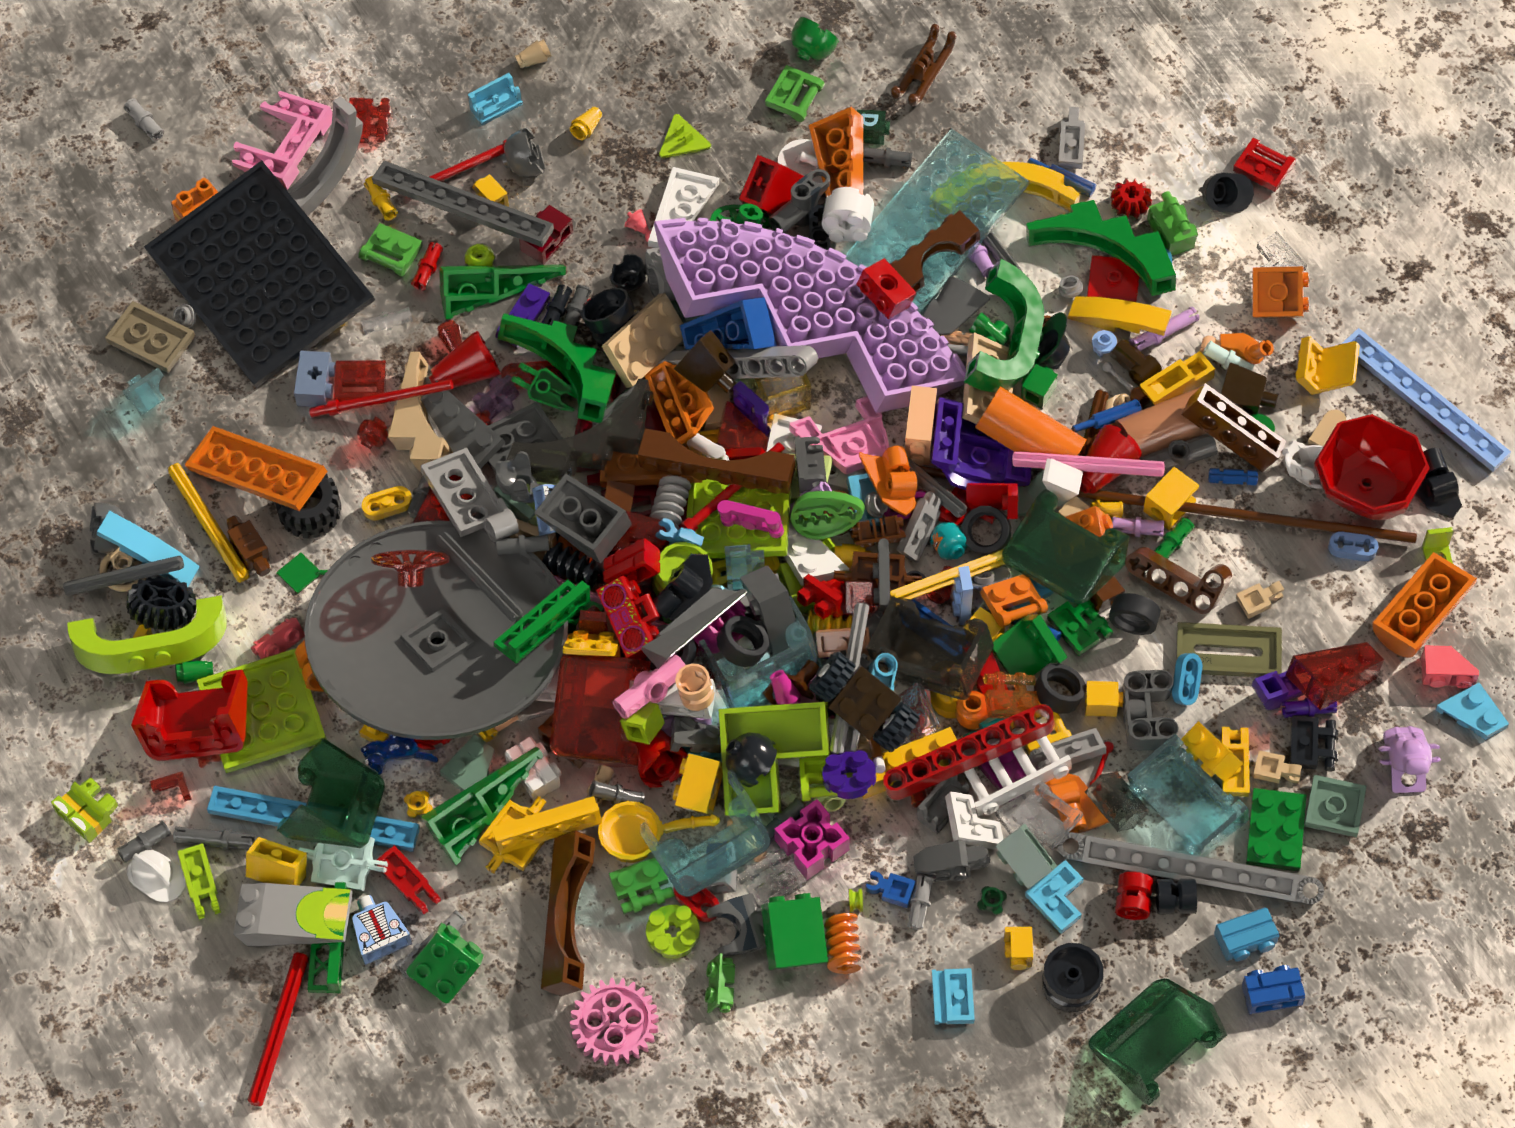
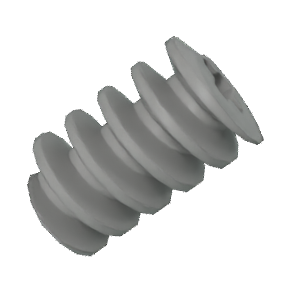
[649,476,691,532]

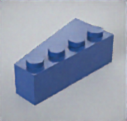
[679,297,777,349]

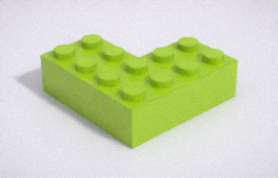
[719,702,831,816]

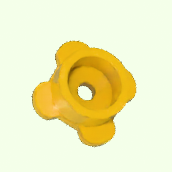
[404,790,433,818]

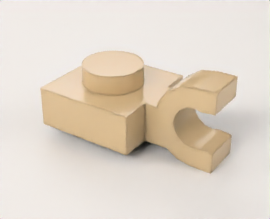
[1236,581,1284,619]
[1253,750,1302,784]

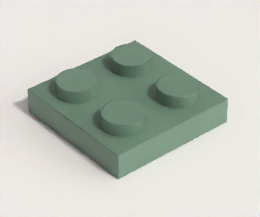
[1304,775,1367,838]

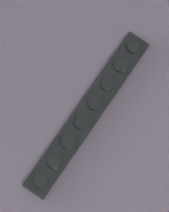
[372,161,554,247]

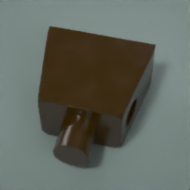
[674,330,737,393]
[1221,362,1278,415]

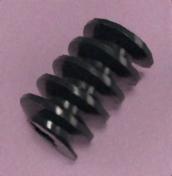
[542,542,599,590]

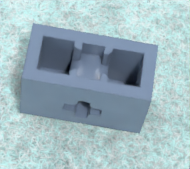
[294,351,336,407]

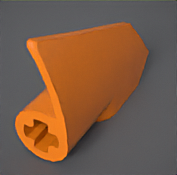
[859,446,917,517]
[1043,773,1113,833]

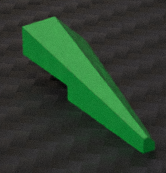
[439,265,566,319]
[421,747,544,865]

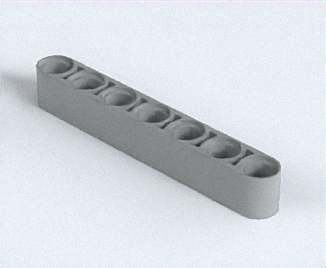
[657,345,818,379]

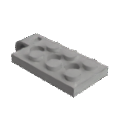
[421,448,519,542]

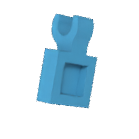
[655,518,704,547]

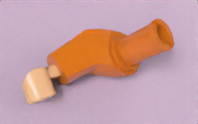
[1200,333,1274,364]

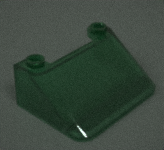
[1002,489,1130,604]
[276,738,385,848]
[1088,978,1228,1105]

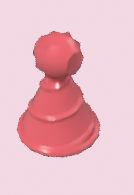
[624,209,652,242]

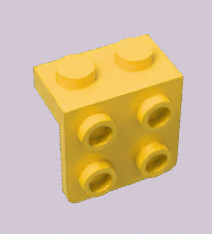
[1296,336,1360,395]
[563,630,621,669]

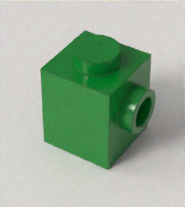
[1020,364,1058,409]

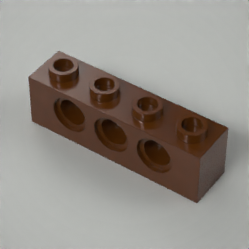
[1181,383,1286,472]

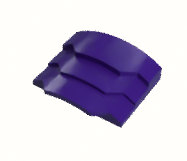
[931,397,1031,490]

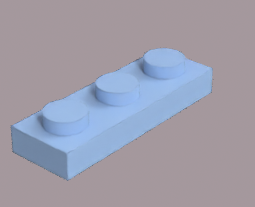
[952,566,973,625]

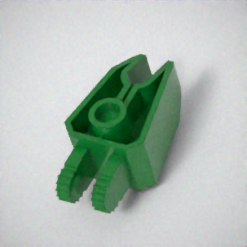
[511,362,577,411]

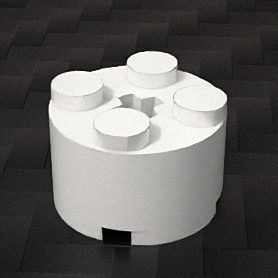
[822,187,874,243]

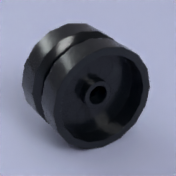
[1042,943,1104,1012]

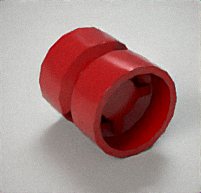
[1115,872,1153,920]

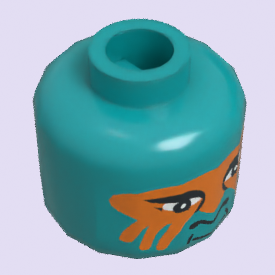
[930,522,967,560]

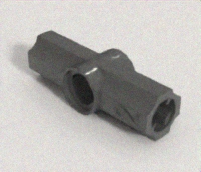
[1139,433,1218,479]

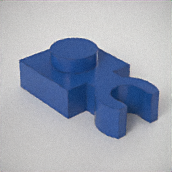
[865,871,916,908]

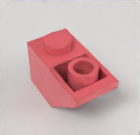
[1421,645,1479,688]

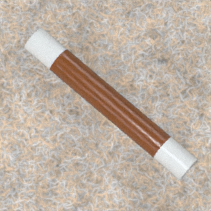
[868,736,886,773]

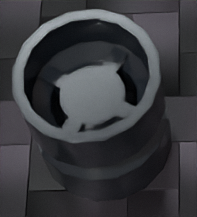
[1156,878,1197,914]

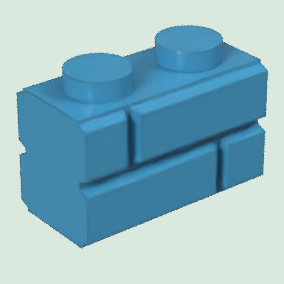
[1214,907,1279,962]

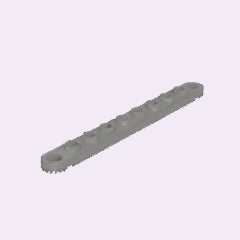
[1057,832,1324,904]

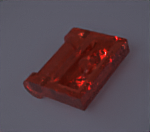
[334,360,387,404]

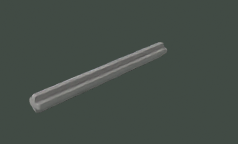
[830,603,869,754]

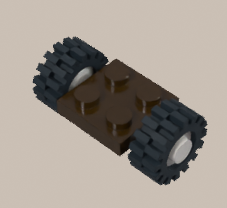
[809,652,919,752]

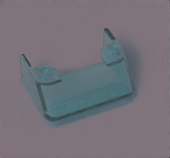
[697,596,822,708]
[640,769,770,896]

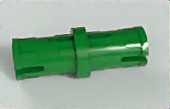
[1154,517,1195,559]

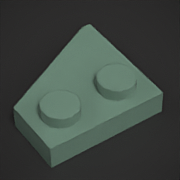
[440,734,495,791]

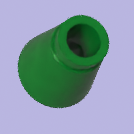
[175,660,214,685]

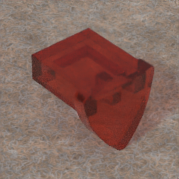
[576,605,608,634]
[150,771,192,802]

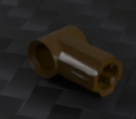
[1111,340,1162,387]

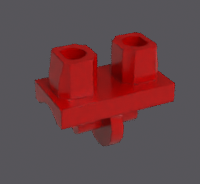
[797,574,843,620]

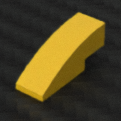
[1140,351,1215,405]

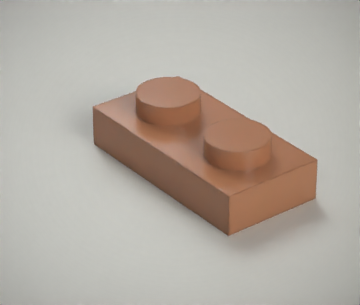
[816,627,871,658]

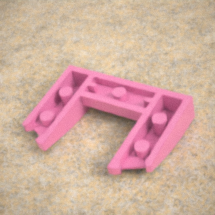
[232,91,332,190]

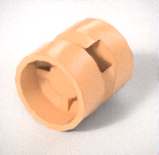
[675,664,714,711]

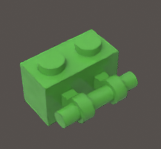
[1147,191,1198,256]

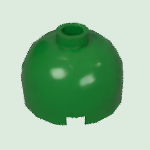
[791,17,839,62]

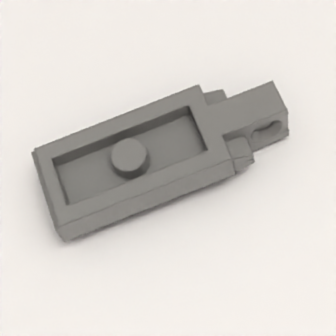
[1058,107,1085,169]

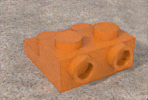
[1253,266,1309,318]

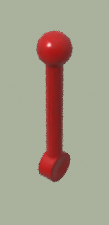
[1089,741,1114,790]

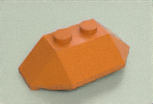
[645,361,714,444]

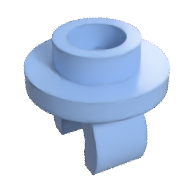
[1092,330,1117,357]

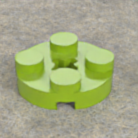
[646,905,700,959]

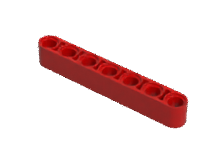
[883,704,1055,800]

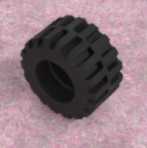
[275,474,342,538]

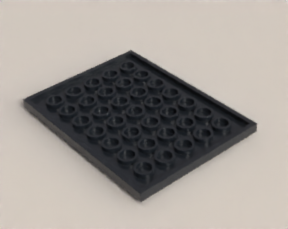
[144,160,375,388]

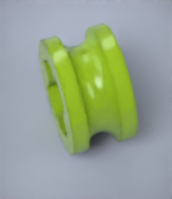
[848,888,863,913]

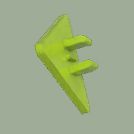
[659,114,711,158]

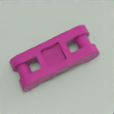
[717,500,784,538]

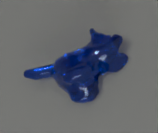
[360,734,438,775]

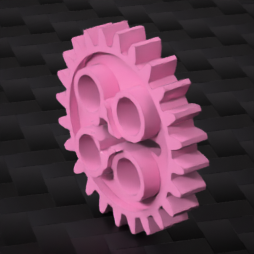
[570,978,659,1066]

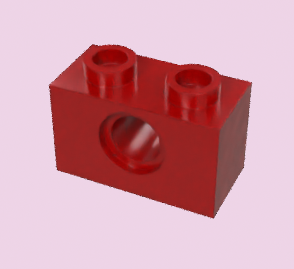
[856,258,916,319]

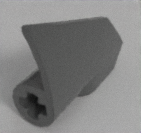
[923,276,990,335]

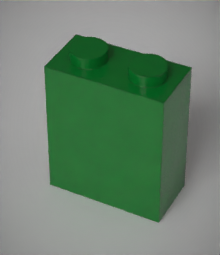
[761,893,828,970]

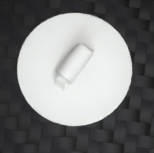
[777,139,823,183]

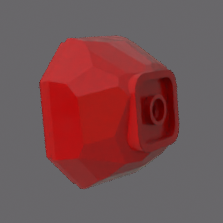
[1314,414,1430,520]

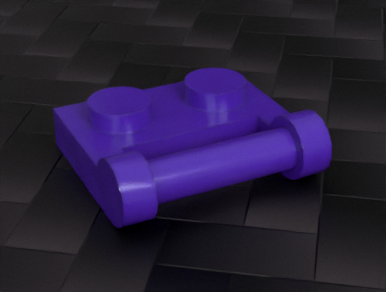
[733,381,770,440]

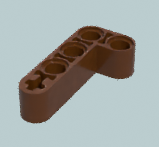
[1125,547,1232,614]

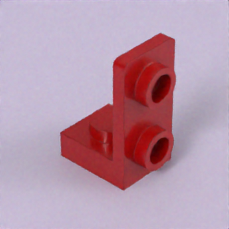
[966,483,1018,519]

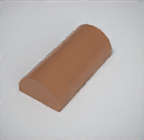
[1113,387,1207,457]

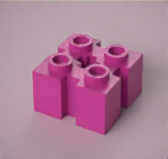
[774,799,850,880]

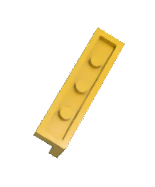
[492,796,602,855]

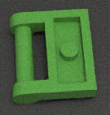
[765,65,825,122]
[358,223,423,277]

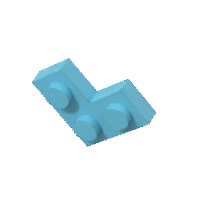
[1025,860,1083,934]

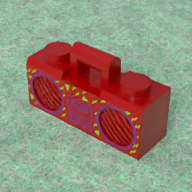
[596,576,660,663]

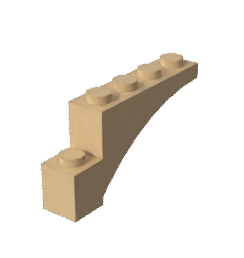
[388,352,452,472]

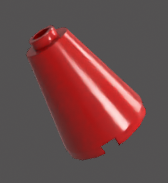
[429,331,501,389]
[1079,425,1142,494]
[629,729,688,788]

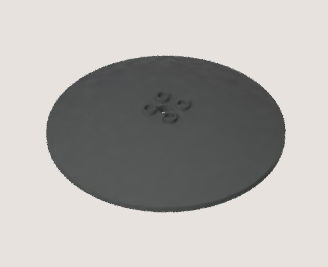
[304,521,568,740]

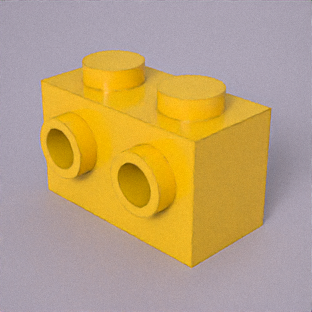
[1180,721,1244,783]
[246,837,307,886]

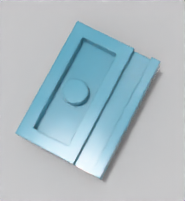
[932,968,975,1025]

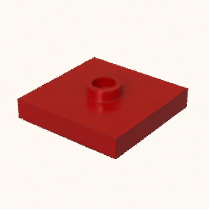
[1087,255,1139,302]

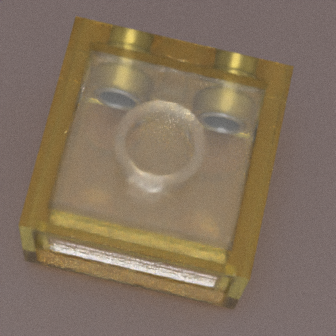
[753,373,811,423]

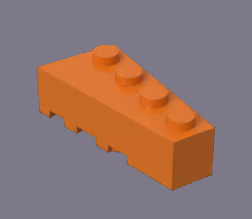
[809,107,863,197]

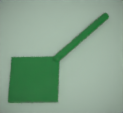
[276,552,328,594]

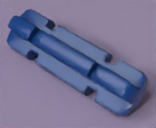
[1208,468,1258,485]

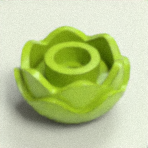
[464,243,495,266]

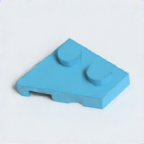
[1436,683,1509,740]

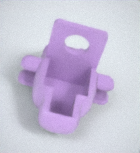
[1378,726,1441,793]

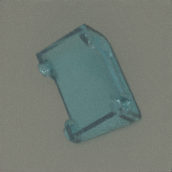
[1127,734,1249,855]

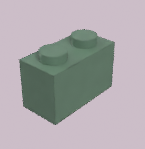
[995,824,1057,889]

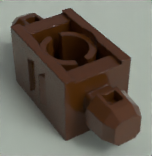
[227,515,270,577]

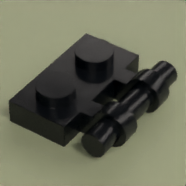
[1290,715,1339,772]

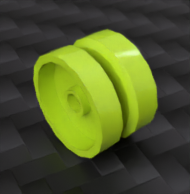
[651,542,713,596]

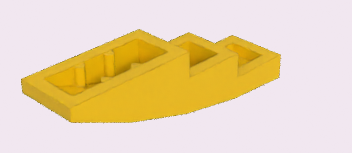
[1068,296,1172,336]

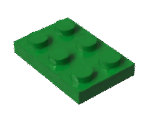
[1246,788,1307,872]

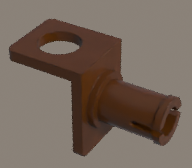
[763,659,819,705]

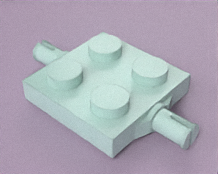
[298,829,388,891]

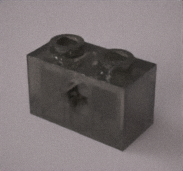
[1085,772,1150,832]

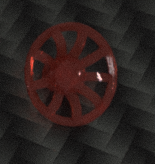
[371,550,450,587]

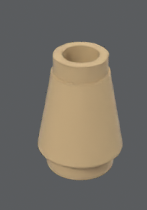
[515,39,552,69]

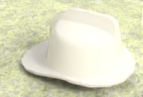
[127,850,186,902]

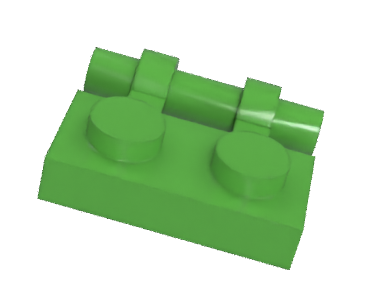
[609,856,675,914]

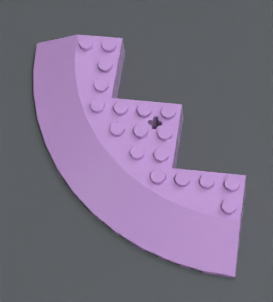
[654,218,966,413]

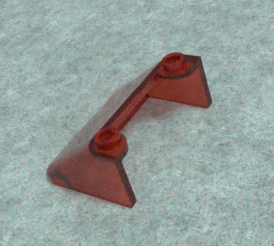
[550,654,651,768]

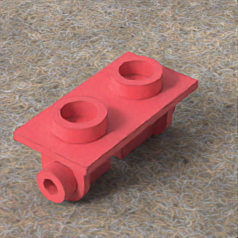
[250,617,305,659]

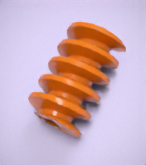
[824,913,861,974]

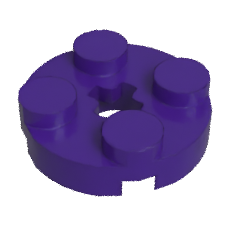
[822,750,876,799]

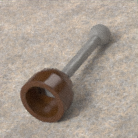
[1103,362,1150,408]

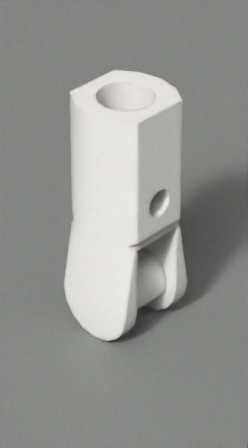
[687,433,729,460]

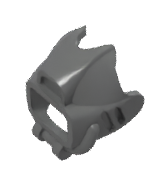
[496,451,542,504]

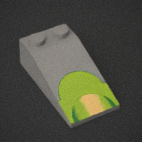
[233,883,353,946]

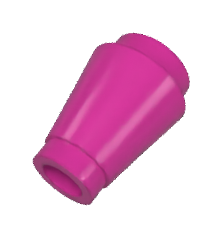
[770,670,801,705]

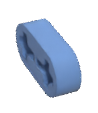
[1328,532,1379,561]

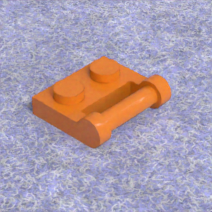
[980,573,1048,627]

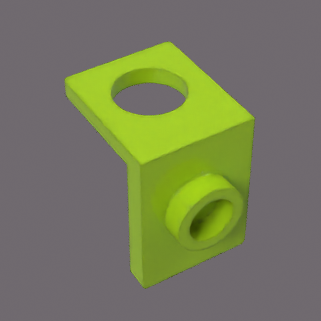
[1422,527,1453,564]

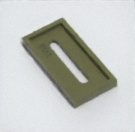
[1176,622,1282,678]

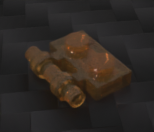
[983,671,1039,719]

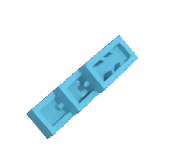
[97,511,200,587]

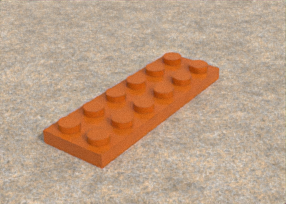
[185,426,328,511]

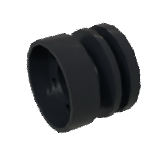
[581,288,638,353]

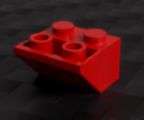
[739,155,804,215]

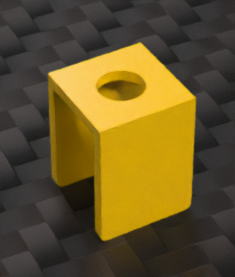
[1143,467,1199,530]

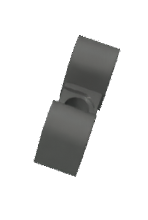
[1122,670,1179,751]

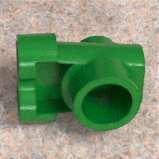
[969,312,1011,346]

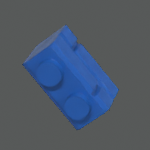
[1242,965,1305,1015]

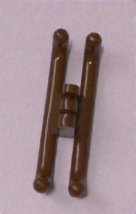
[891,24,957,107]

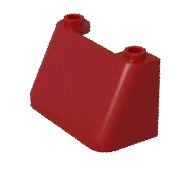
[131,669,248,761]

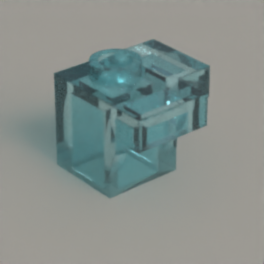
[122,368,165,415]
[724,544,765,591]

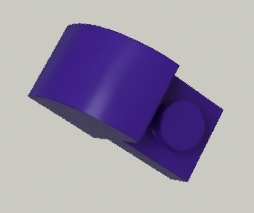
[1252,669,1307,710]

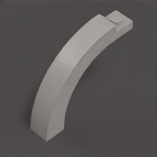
[287,96,363,216]

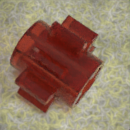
[357,416,388,450]

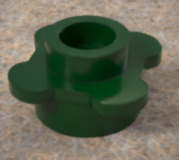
[977,886,1007,915]

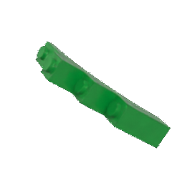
[1026,200,1176,296]
[498,313,616,424]

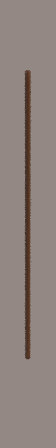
[918,465,1417,544]

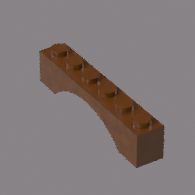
[638,428,796,494]
[541,830,595,996]

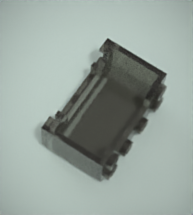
[866,597,994,700]

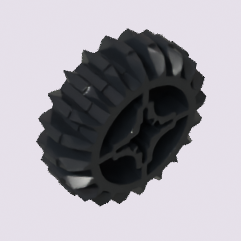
[126,575,197,632]

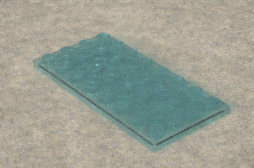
[846,128,1029,315]

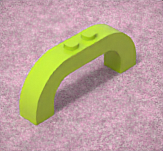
[67,595,227,674]

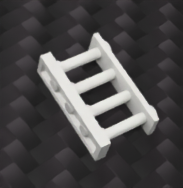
[948,717,1072,817]

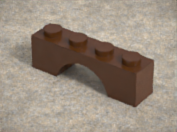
[891,210,980,293]

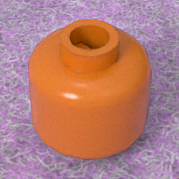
[955,691,990,729]

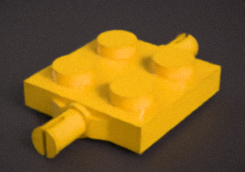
[479,796,547,874]

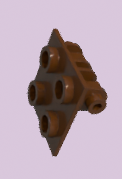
[849,515,906,548]

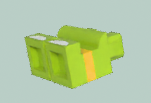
[51,777,118,844]

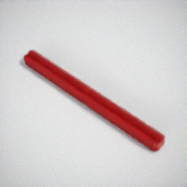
[248,952,308,1106]

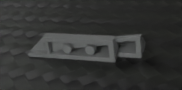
[641,588,748,668]

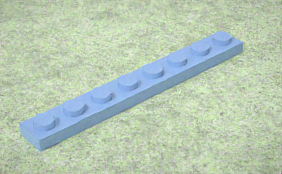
[1342,328,1511,472]

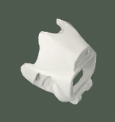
[1282,439,1323,489]

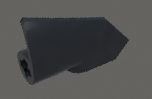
[1416,448,1462,519]
[653,554,713,621]

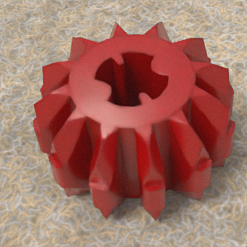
[1111,178,1152,220]

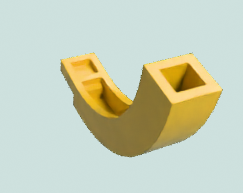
[929,162,1080,219]

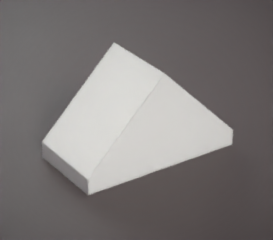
[1042,458,1083,506]

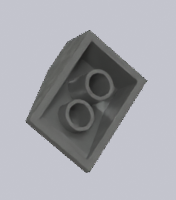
[534,474,632,564]

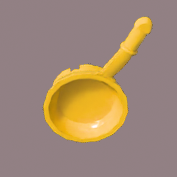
[598,801,720,863]

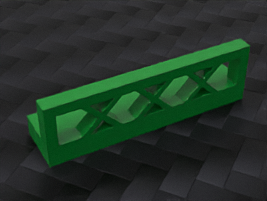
[494,580,590,664]
[307,882,348,993]

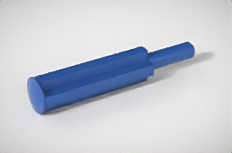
[1028,158,1097,197]
[1071,399,1142,432]

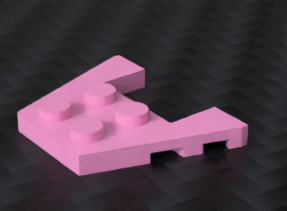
[789,396,890,475]

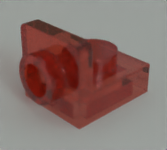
[846,580,875,617]

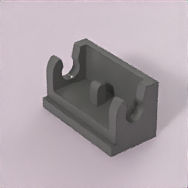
[794,436,827,493]
[917,775,970,834]

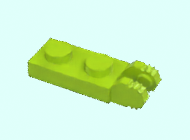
[177,843,221,920]

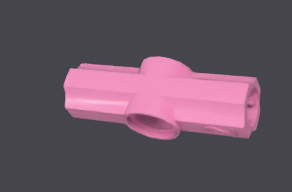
[612,654,685,719]

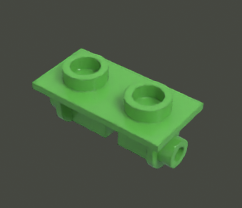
[705,953,735,1013]

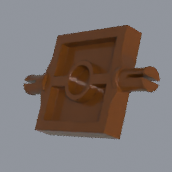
[833,551,922,607]

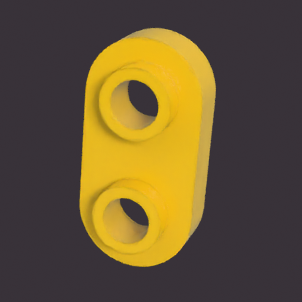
[362,486,412,521]

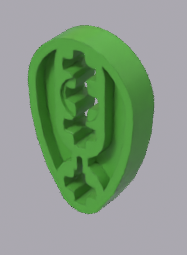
[791,491,865,540]

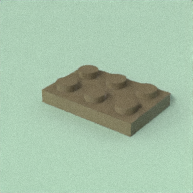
[105,301,196,373]

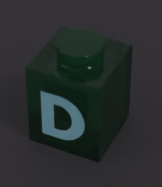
[857,109,890,144]

